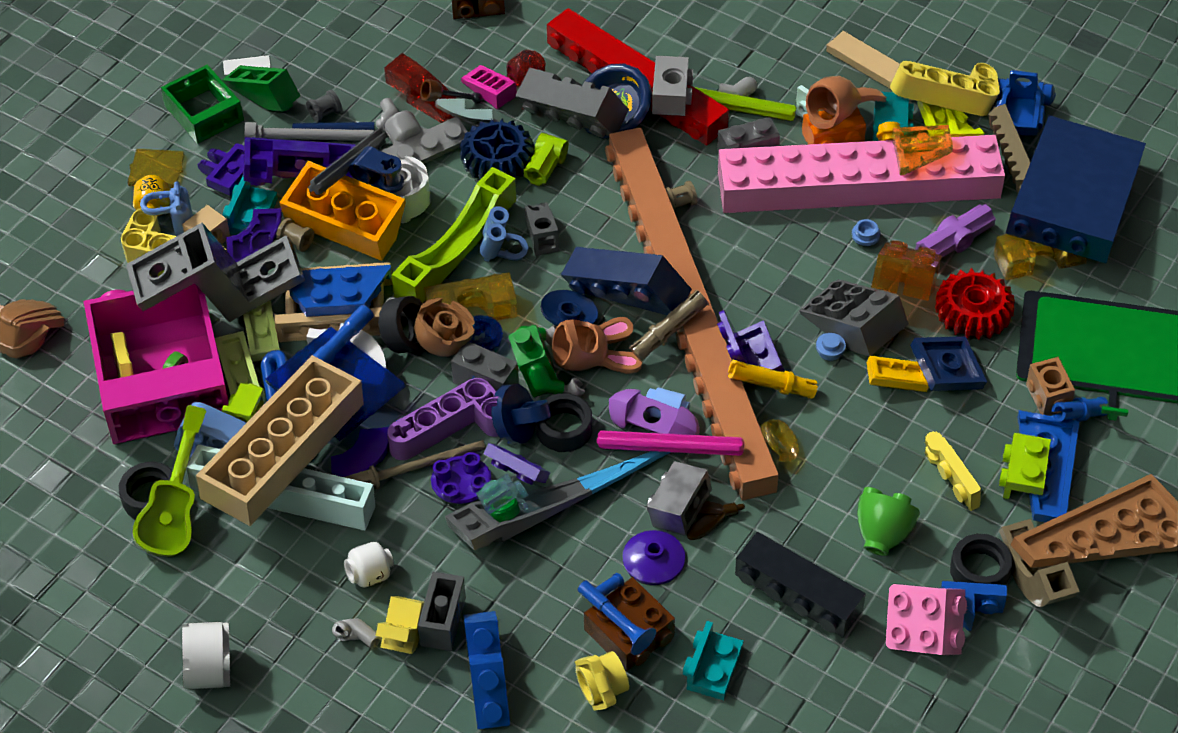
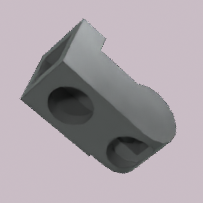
[524,202,560,256]

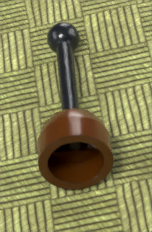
[420,79,482,103]

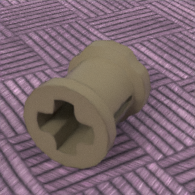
[665,181,697,211]
[276,218,314,252]

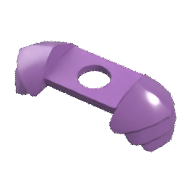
[609,389,700,435]

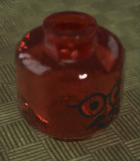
[506,49,546,88]

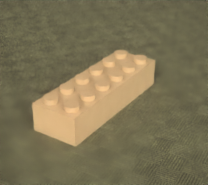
[196,355,364,526]

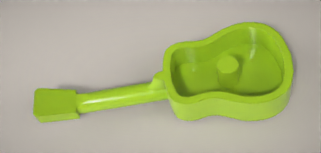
[132,405,206,557]

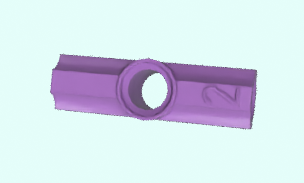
[915,204,996,264]

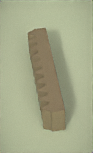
[988,104,1030,193]

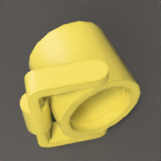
[574,651,629,711]

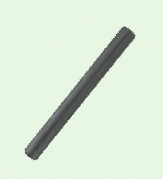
[308,129,388,195]

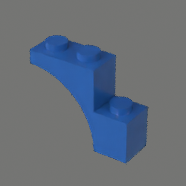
[463,611,510,730]

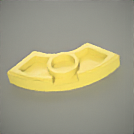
[110,332,133,378]

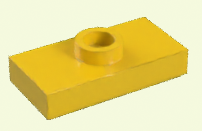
[866,356,929,392]

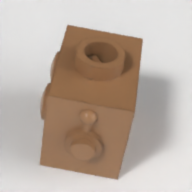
[1026,357,1075,416]

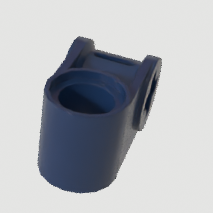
[348,146,404,193]

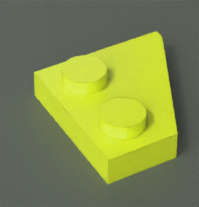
[917,101,984,138]

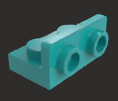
[222,176,278,235]
[683,621,744,701]

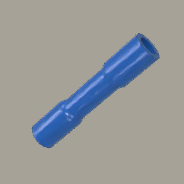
[313,305,374,364]

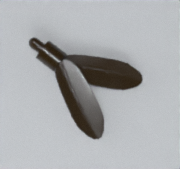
[687,501,745,540]

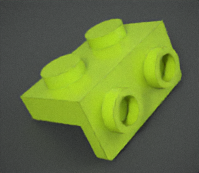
[999,433,1051,499]

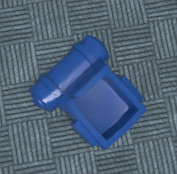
[995,70,1056,135]

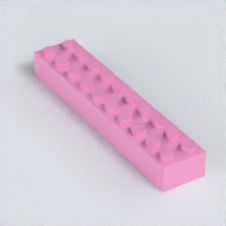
[718,135,1005,213]

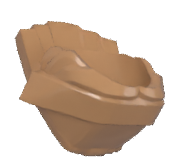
[0,299,64,359]

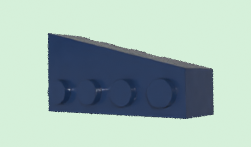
[561,247,692,315]

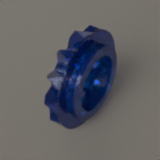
[470,315,503,351]

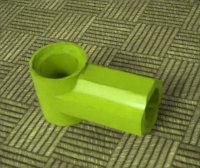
[524,133,569,186]

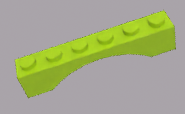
[391,167,516,303]

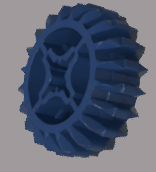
[460,118,534,179]

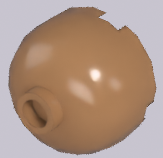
[414,298,475,357]

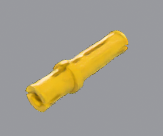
[728,360,818,399]

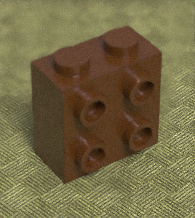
[584,577,675,672]

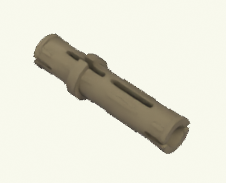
[629,290,709,361]

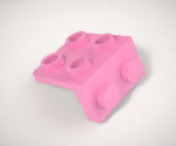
[886,584,967,655]

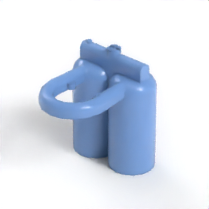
[140,181,193,236]
[480,206,528,261]

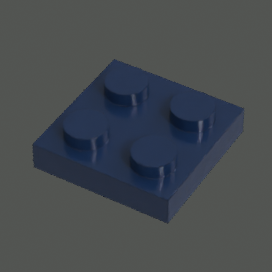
[910,336,987,391]

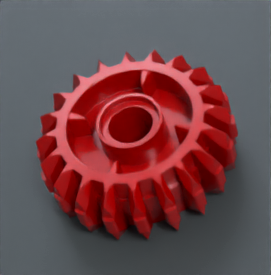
[935,268,1015,341]

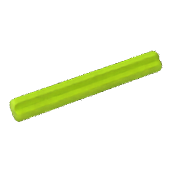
[695,87,796,121]

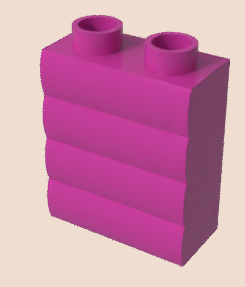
[83,283,229,444]

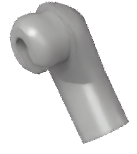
[718,77,757,97]

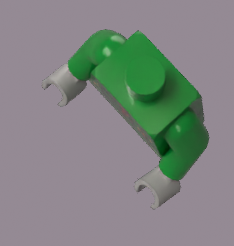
[508,325,585,398]

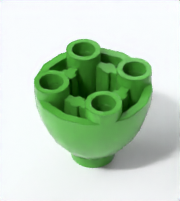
[857,487,920,556]

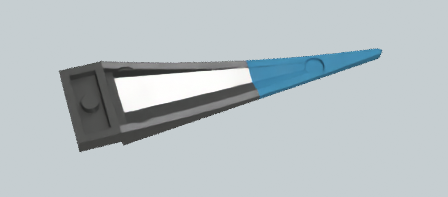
[445,451,671,551]

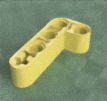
[890,61,1000,116]
[121,208,226,263]

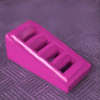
[461,65,517,109]

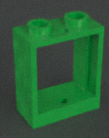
[161,64,244,144]

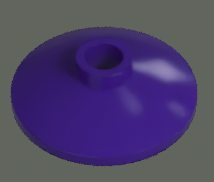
[623,530,685,585]

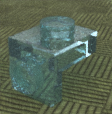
[476,473,529,515]

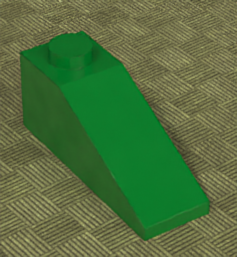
[222,65,301,112]

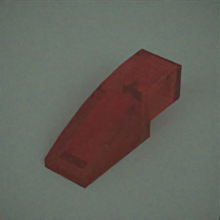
[384,53,457,123]

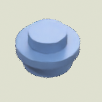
[852,219,880,246]
[816,333,846,361]

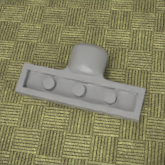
[381,110,467,164]

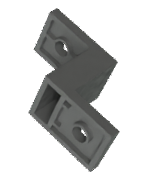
[126,222,305,322]

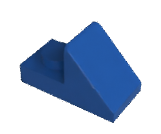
[941,581,1007,632]

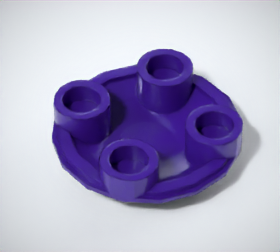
[431,452,492,504]

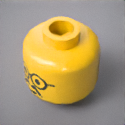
[133,175,170,216]

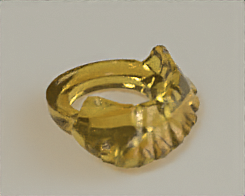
[761,420,799,462]

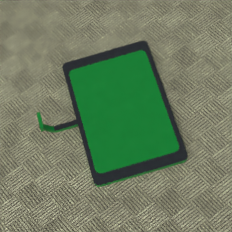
[1016,290,1178,421]

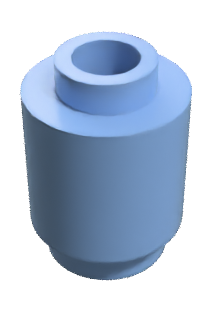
[645,387,690,419]

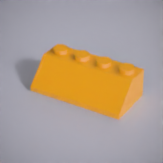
[279,161,406,261]

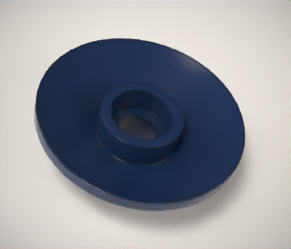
[540,290,598,326]

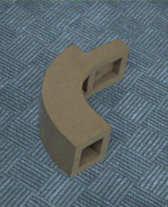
[999,519,1080,607]

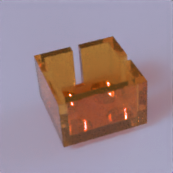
[871,241,942,301]

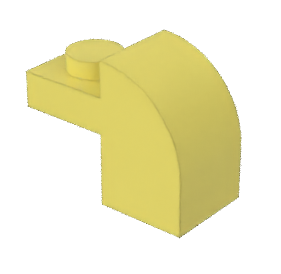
[375,596,424,654]

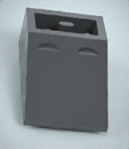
[799,279,909,356]

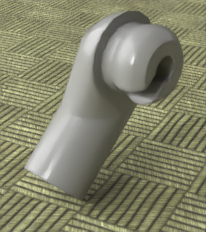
[376,98,399,132]
[332,618,382,649]

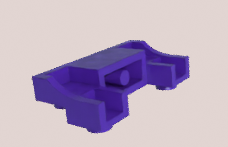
[243,137,356,186]

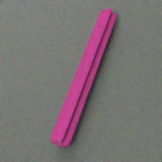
[597,431,745,456]

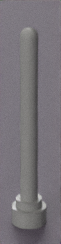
[245,122,374,141]

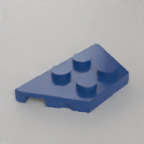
[289,265,392,317]

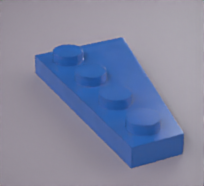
[1017,410,1080,523]

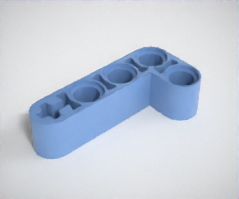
[174,402,246,457]

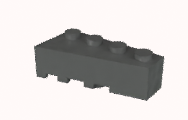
[516,68,629,138]

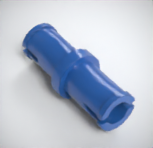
[1052,397,1110,422]

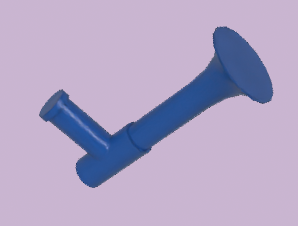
[577,573,656,655]

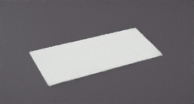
[223,55,270,75]

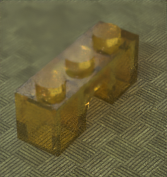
[994,234,1087,280]
[424,272,517,322]

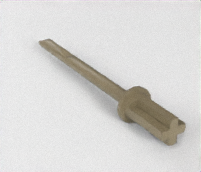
[345,440,486,489]

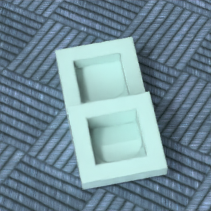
[435,99,493,122]

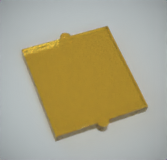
[128,149,185,188]

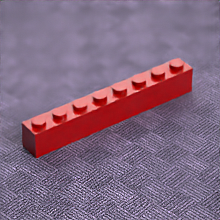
[547,8,729,146]

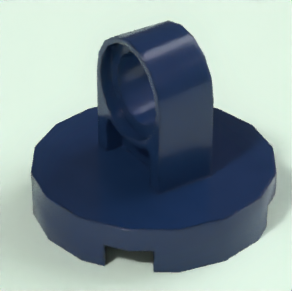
[491,384,551,445]

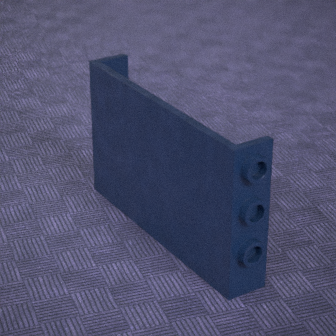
[1006,115,1146,263]

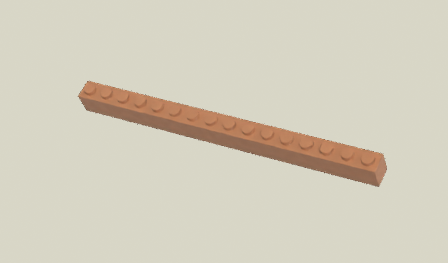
[605,127,778,500]

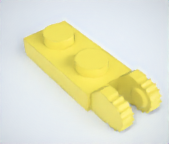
[925,431,981,511]

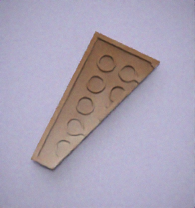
[1011,474,1178,568]

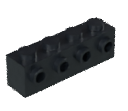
[735,532,866,637]

